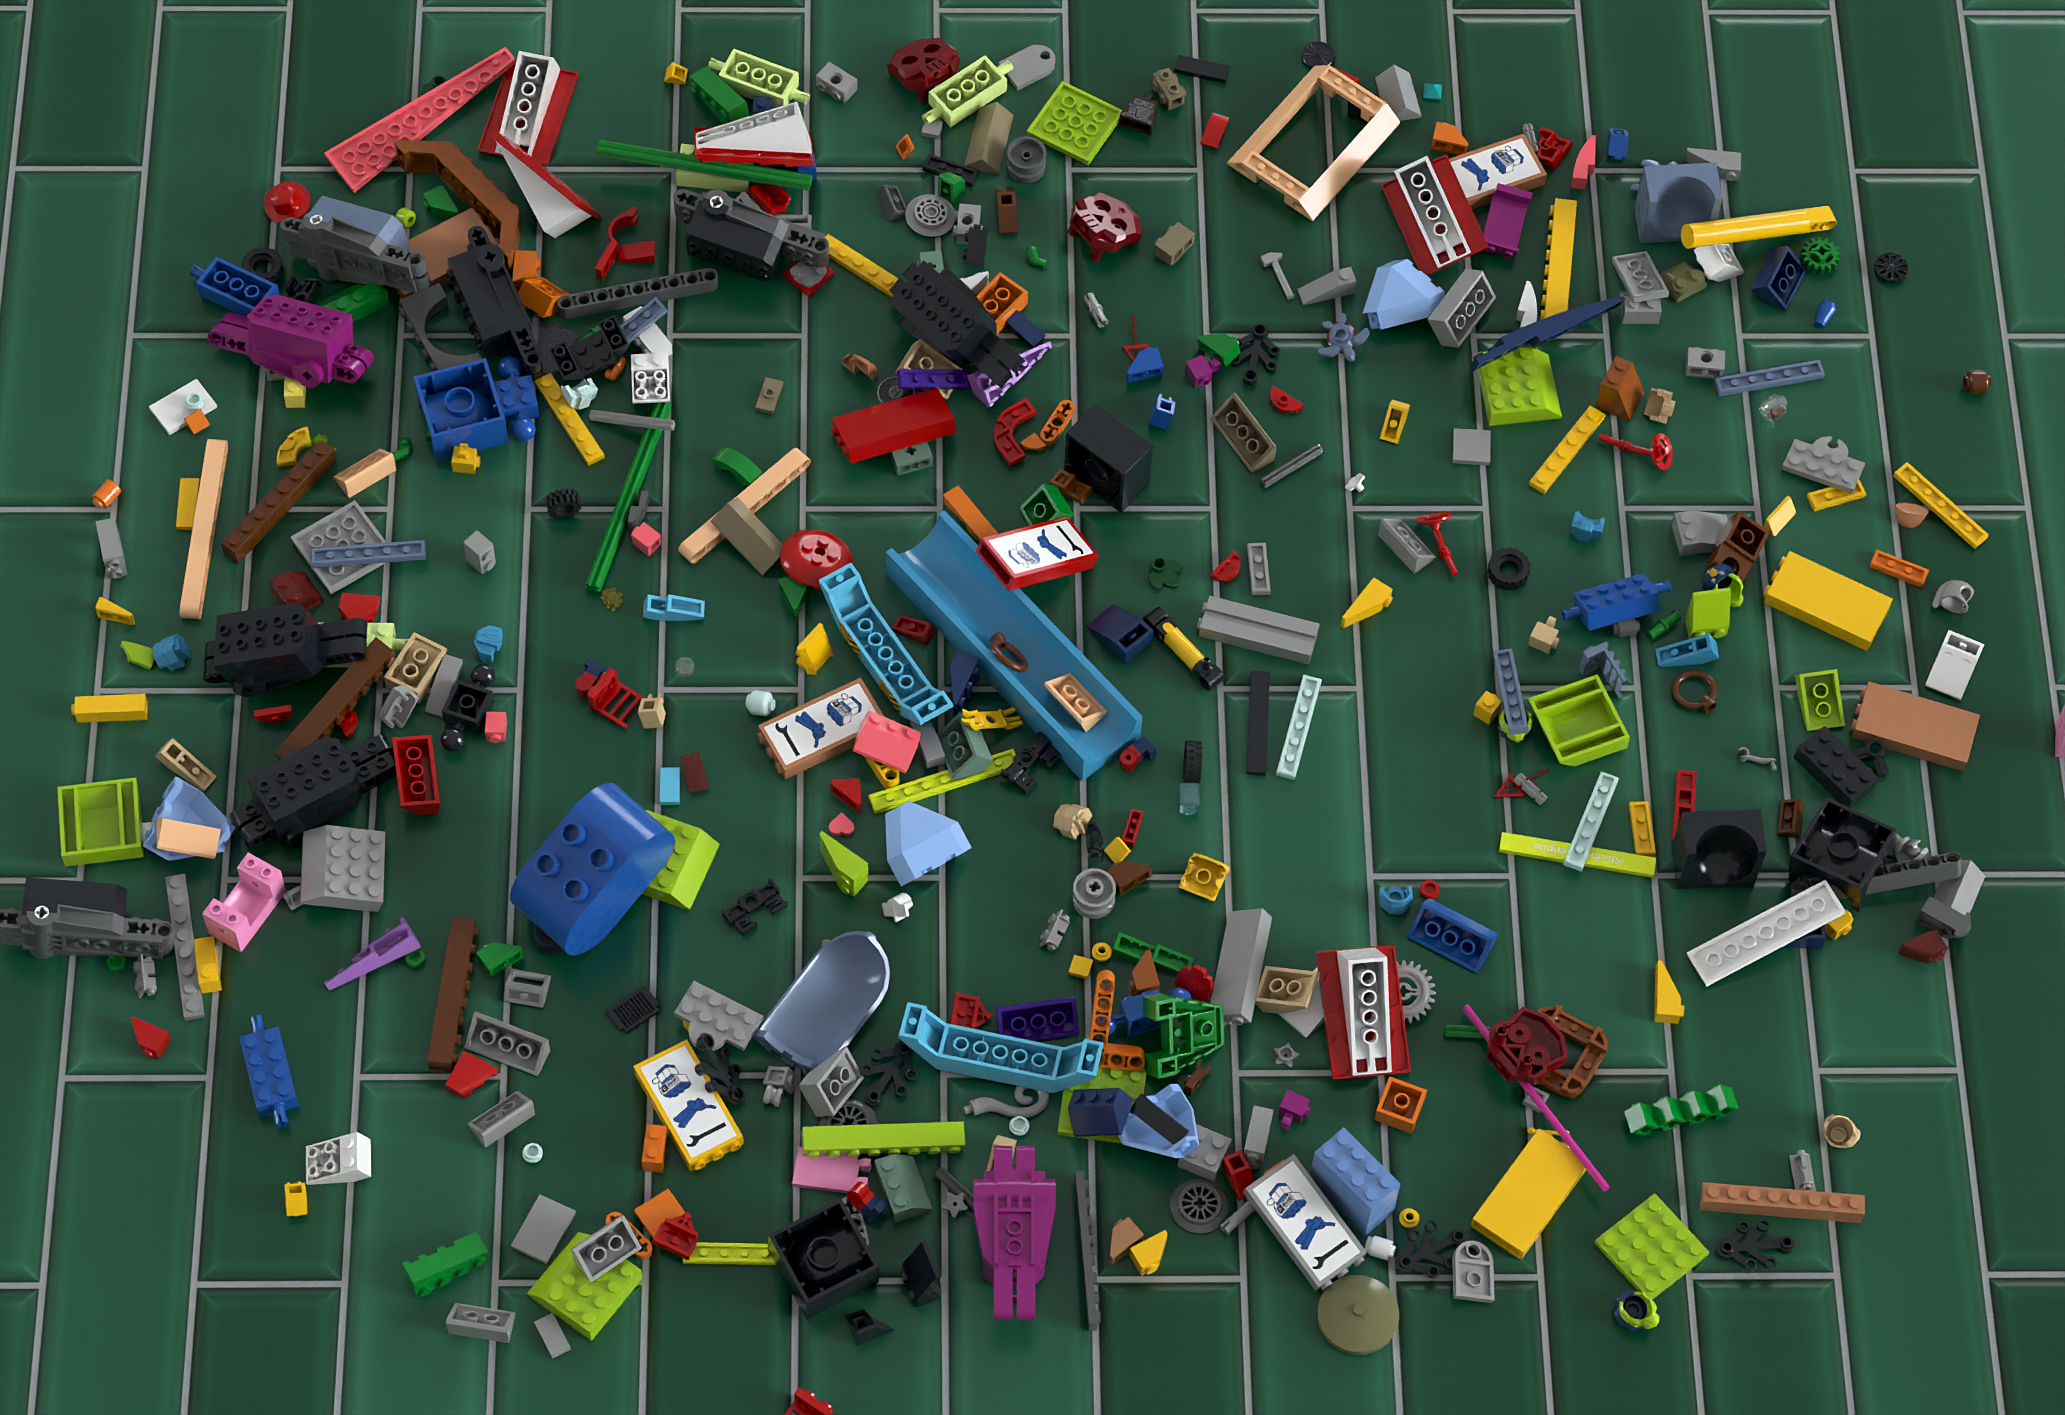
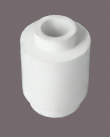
[1365,1235,1396,1261]

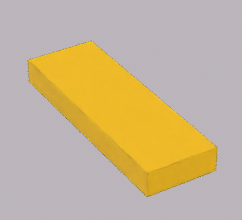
[176,478,200,530]
[1807,480,1866,512]
[1628,801,1656,856]

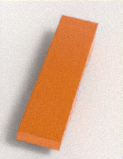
[943,485,998,543]

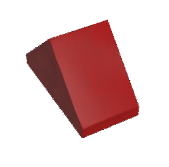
[830,778,862,814]

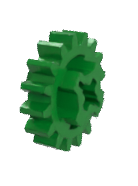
[1800,237,1841,275]

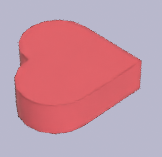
[829,813,854,836]

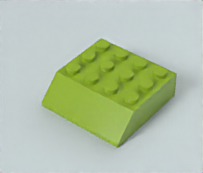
[1477,347,1562,426]
[1528,674,1630,766]
[57,777,144,867]
[642,810,720,911]
[527,1232,642,1341]

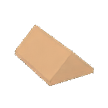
[333,449,396,498]
[1044,673,1107,732]
[156,818,221,859]

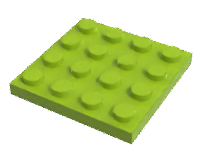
[1026,81,1123,165]
[1057,1067,1146,1143]
[1594,1193,1710,1300]

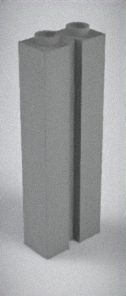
[1197,596,1320,665]
[1210,908,1272,1027]

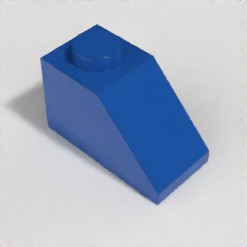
[1607,128,1629,159]
[1126,347,1164,383]

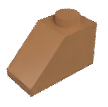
[1109,1217,1144,1266]

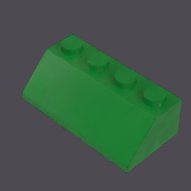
[315,283,390,322]

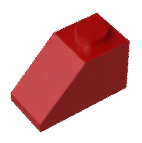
[131,1017,171,1059]

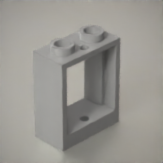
[96,518,128,579]
[1243,1106,1274,1169]

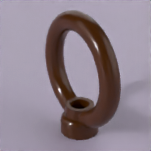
[990,632,1028,673]
[1671,670,1717,713]

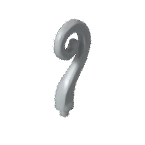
[963,1086,1049,1118]

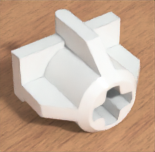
[882,893,913,922]

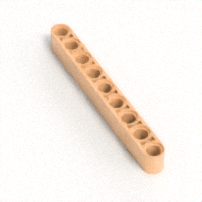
[678,448,811,564]

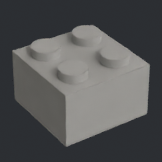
[1178,1124,1232,1182]

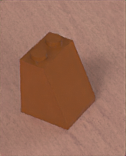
[1595,356,1644,421]

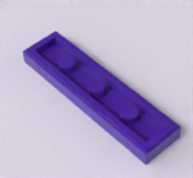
[897,369,969,389]

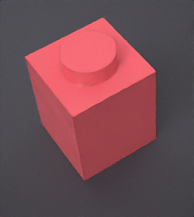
[631,522,662,556]
[485,712,507,743]

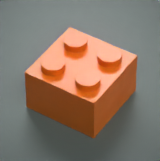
[1374,1076,1427,1134]

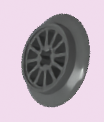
[819,1099,878,1126]
[1170,1179,1229,1234]

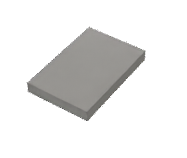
[511,1195,576,1265]

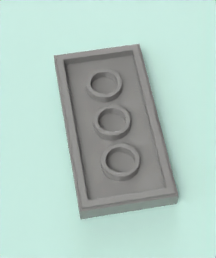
[1612,251,1669,303]

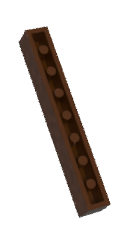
[221,440,337,564]
[274,637,395,760]
[427,917,480,1071]

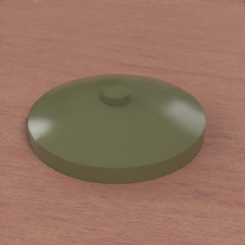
[1317,1275,1399,1355]

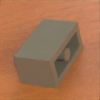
[1154,222,1195,266]

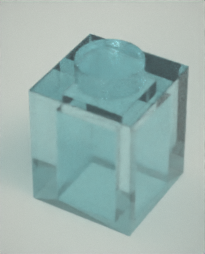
[1179,783,1200,815]

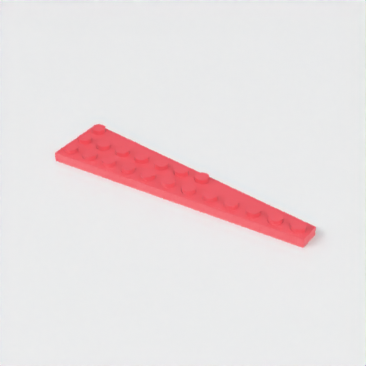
[324,47,516,193]

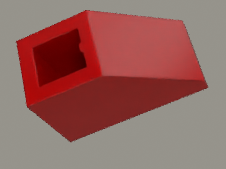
[1222,1150,1254,1201]

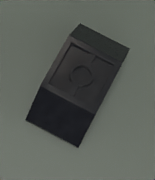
[549,315,630,380]

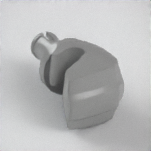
[1894,834,1929,862]

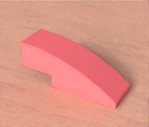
[1571,135,1596,189]

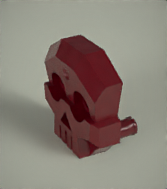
[887,38,960,102]
[1067,192,1142,261]
[1486,1007,1568,1085]

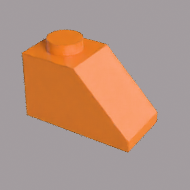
[1431,122,1468,155]
[512,250,541,291]

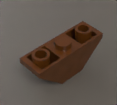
[995,187,1018,235]

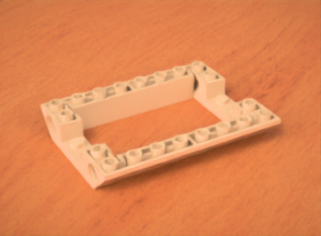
[1227,65,1400,221]

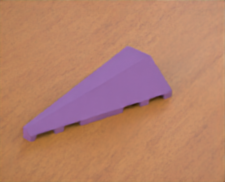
[967,341,1052,407]
[324,917,421,991]

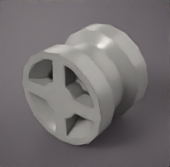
[763,1084,784,1108]

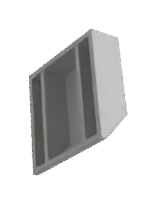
[300,825,385,912]

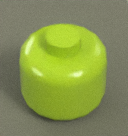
[395,208,416,228]

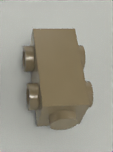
[1151,68,1186,110]

